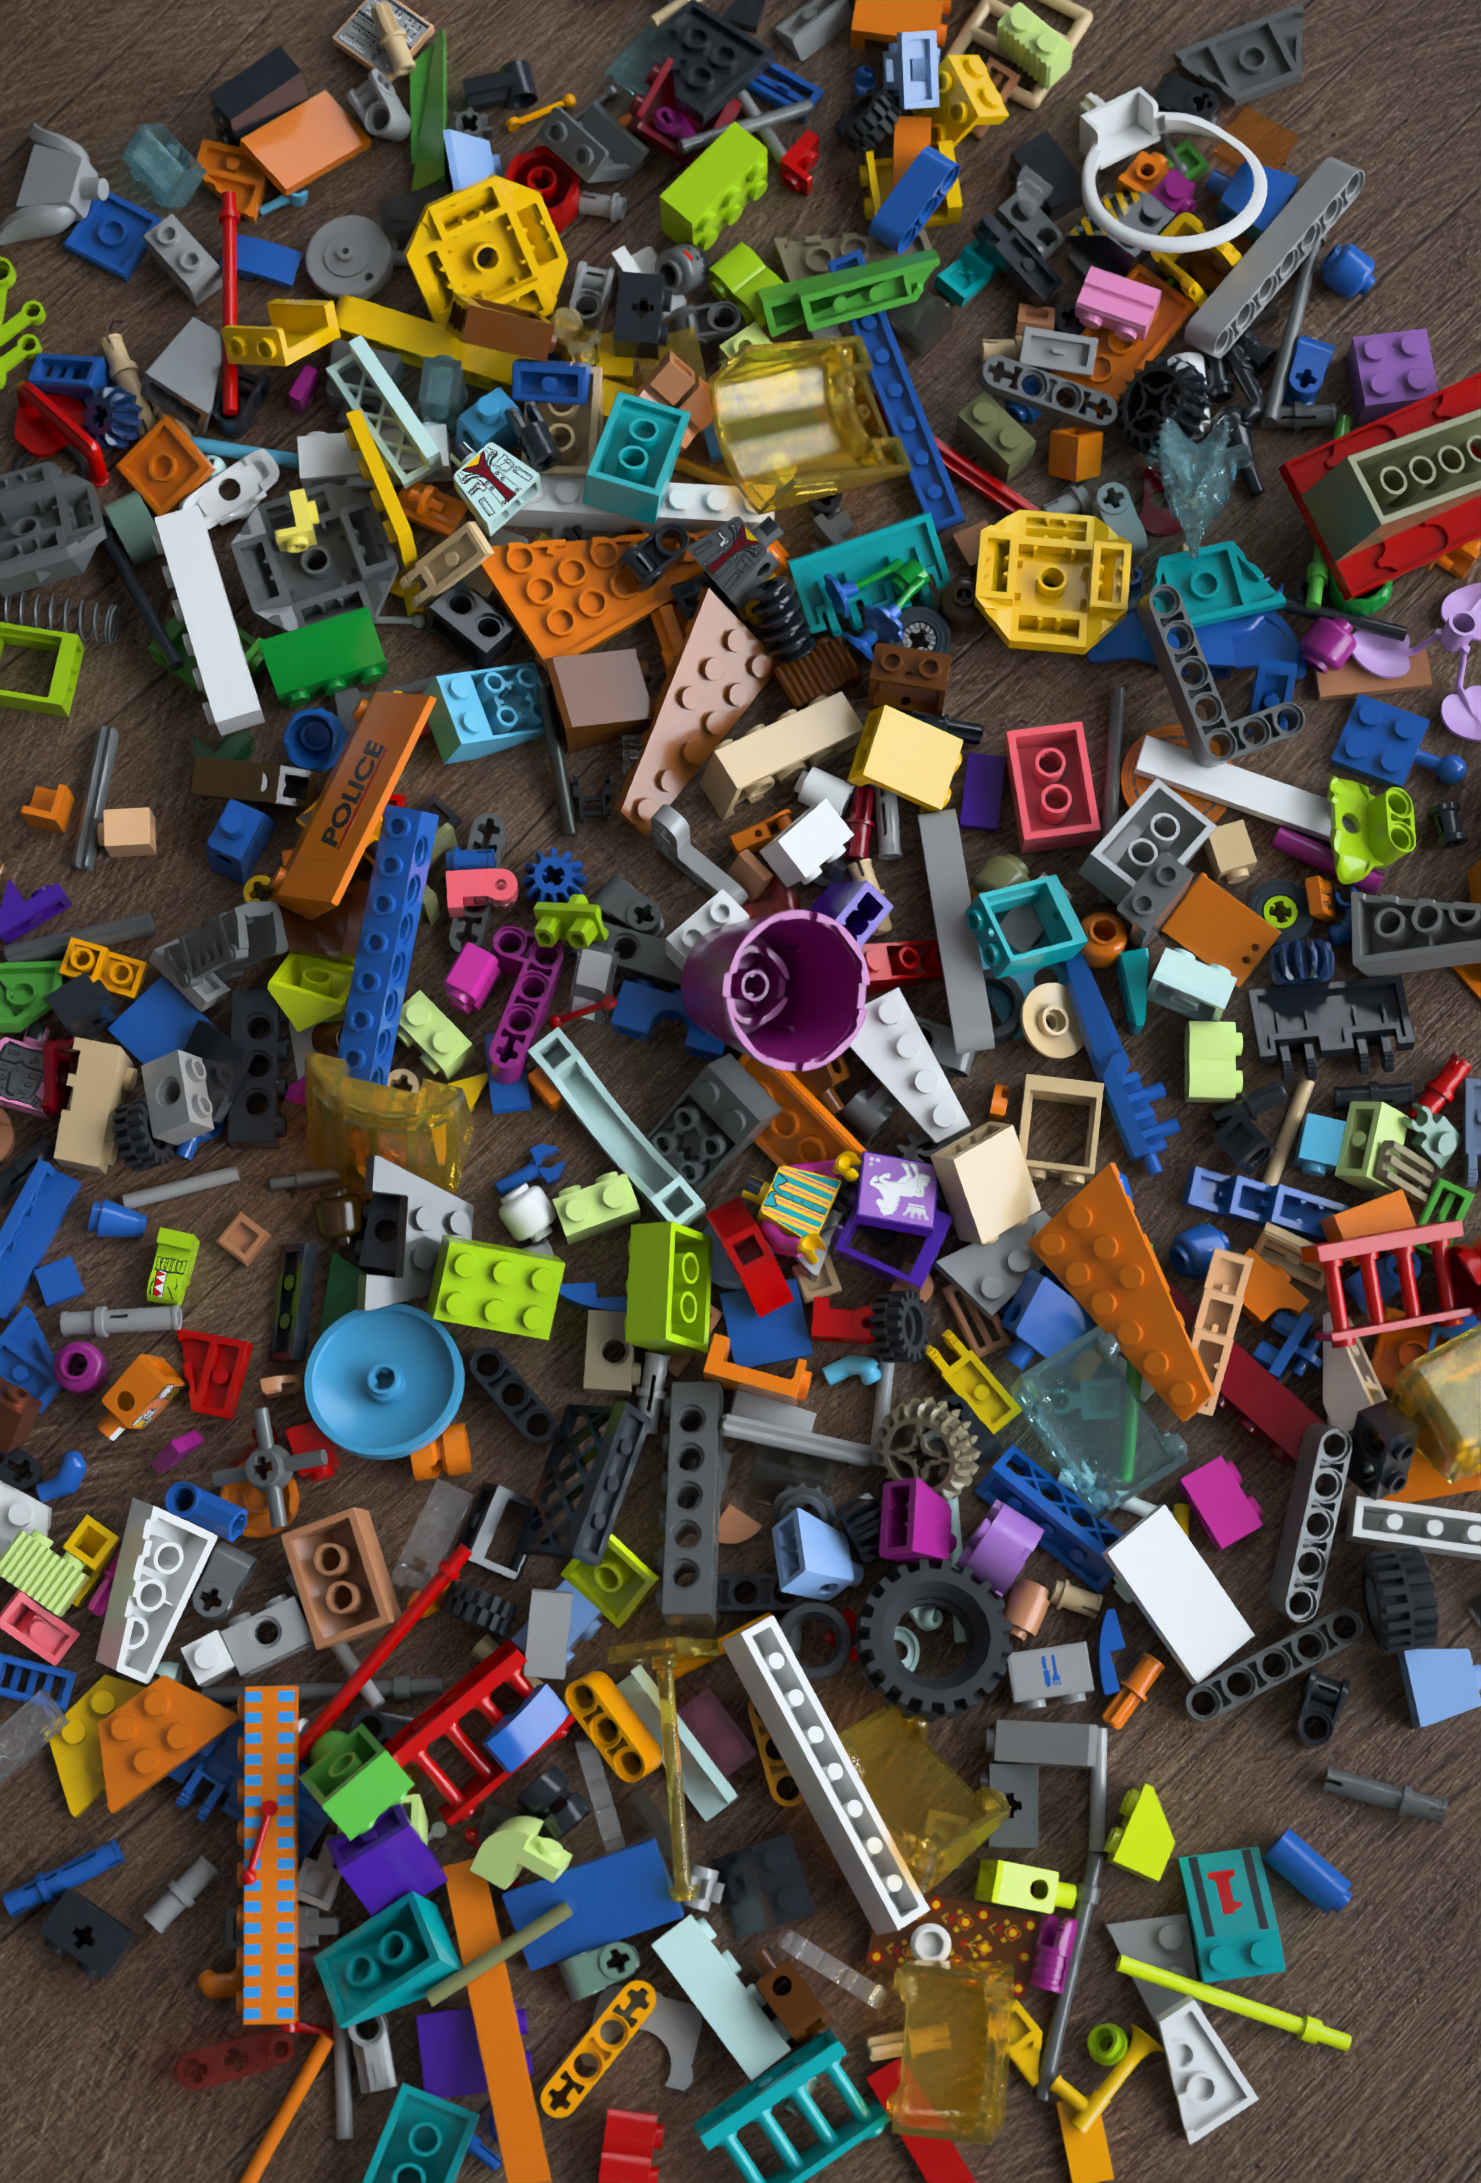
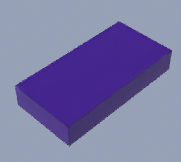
[959,753,1006,833]

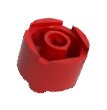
[505,145,581,234]

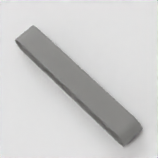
[1184,157,1365,358]
[917,809,995,1054]

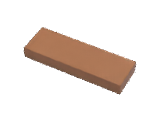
[1313,649,1432,701]

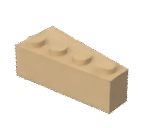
[700,691,864,821]

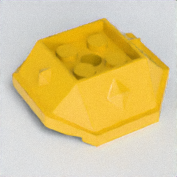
[403,174,568,326]
[974,509,1132,655]

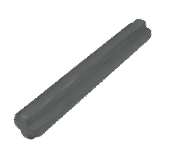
[72,726,119,872]
[4,913,156,962]

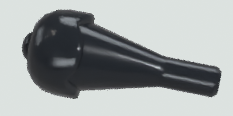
[1210,405,1265,498]

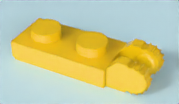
[924,1329,1022,1435]

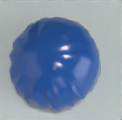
[282,707,348,773]

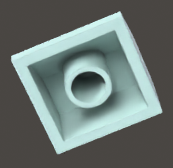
[1147,948,1238,1022]

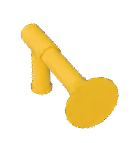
[1049,2023,1164,2135]

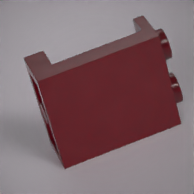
[626,57,743,167]

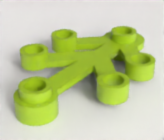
[0,257,46,391]

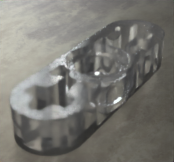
[575,1736,627,1854]
[777,1927,888,2010]

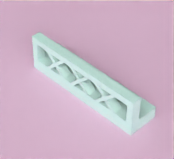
[326,335,443,489]
[616,1664,739,1822]

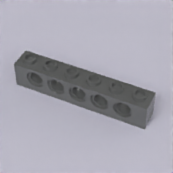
[656,1381,724,1625]

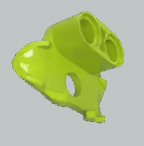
[1327,775,1416,884]

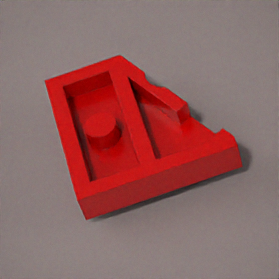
[177,1328,253,1421]

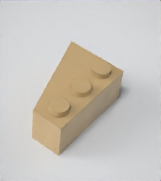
[53,1037,137,1175]

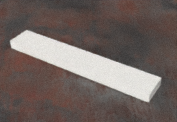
[1133,735,1356,842]

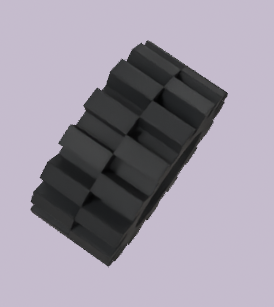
[834,85,902,155]
[112,1097,175,1172]
[870,1290,930,1363]
[439,1580,518,1637]

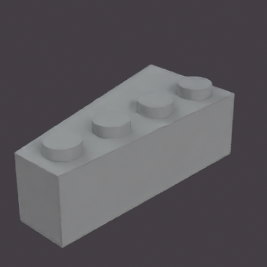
[1351,891,1481,978]

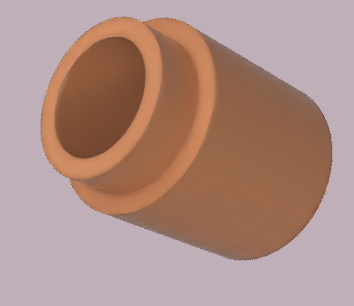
[1002,1579,1050,1642]

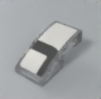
[568,944,620,1026]

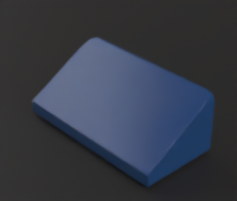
[512,359,591,405]

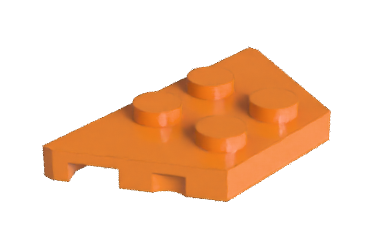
[97,1675,241,1814]

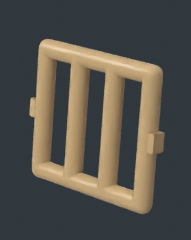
[944,0,1093,110]

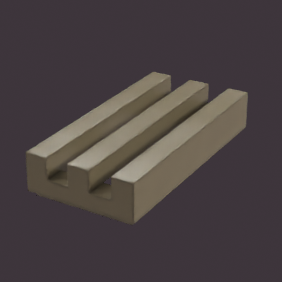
[1375,1140,1435,1203]

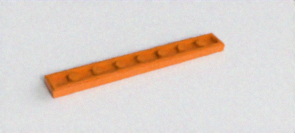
[443,1858,552,2183]

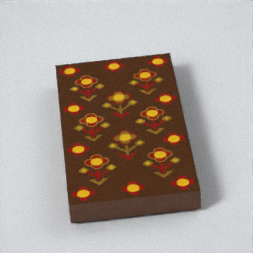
[865,1891,1042,2000]

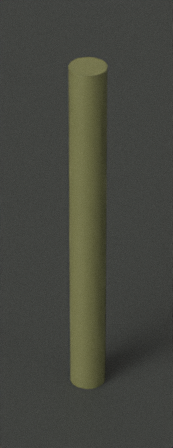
[424,1901,573,2007]

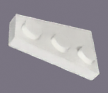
[1156,1994,1259,2145]

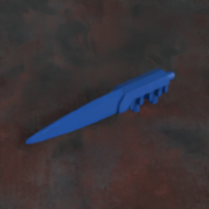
[1061,950,1181,1177]

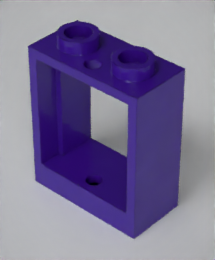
[830,1186,954,1294]

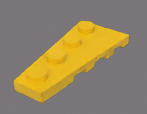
[344,409,418,573]

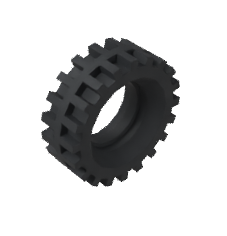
[852,1559,1013,1722]

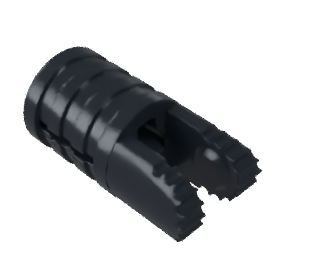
[504,401,563,472]

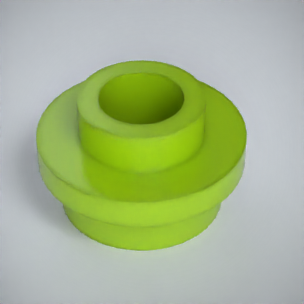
[1087,2024,1128,2066]

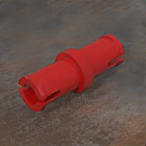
[1407,1054,1472,1121]

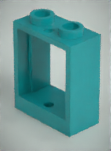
[964,874,1088,979]

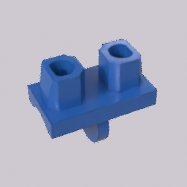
[1252,1310,1323,1382]

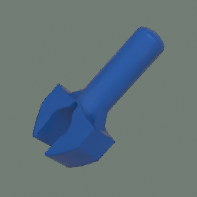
[494,1144,566,1195]

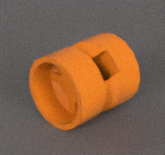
[410,1423,472,1481]

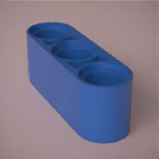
[868,146,960,255]

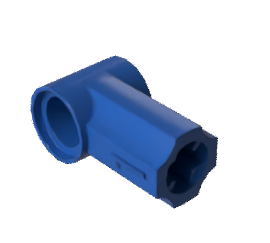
[165,1481,248,1542]

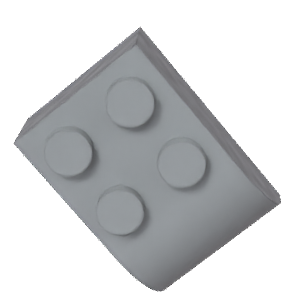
[1078,778,1217,905]

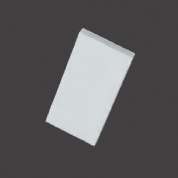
[1101,1505,1255,1684]

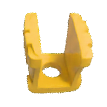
[1151,212,1242,308]

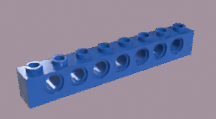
[326,804,439,1121]

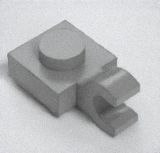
[298,1833,343,1911]

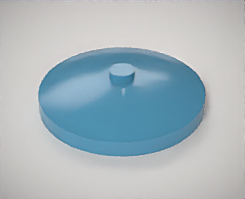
[304,1303,465,1460]

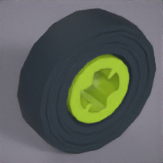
[1246,880,1314,948]

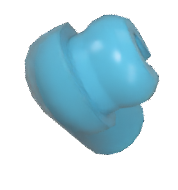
[821,1355,881,1386]

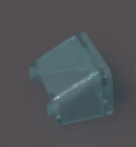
[1010,1325,1189,1521]

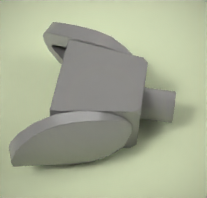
[0,123,109,246]

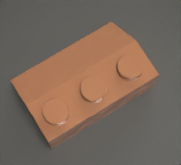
[281,1507,402,1650]

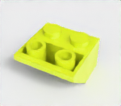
[1103,1783,1175,1882]

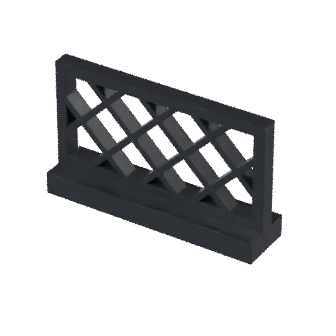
[514,1401,652,1567]

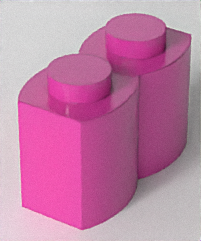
[442,942,502,1015]

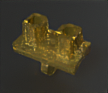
[551,307,602,366]

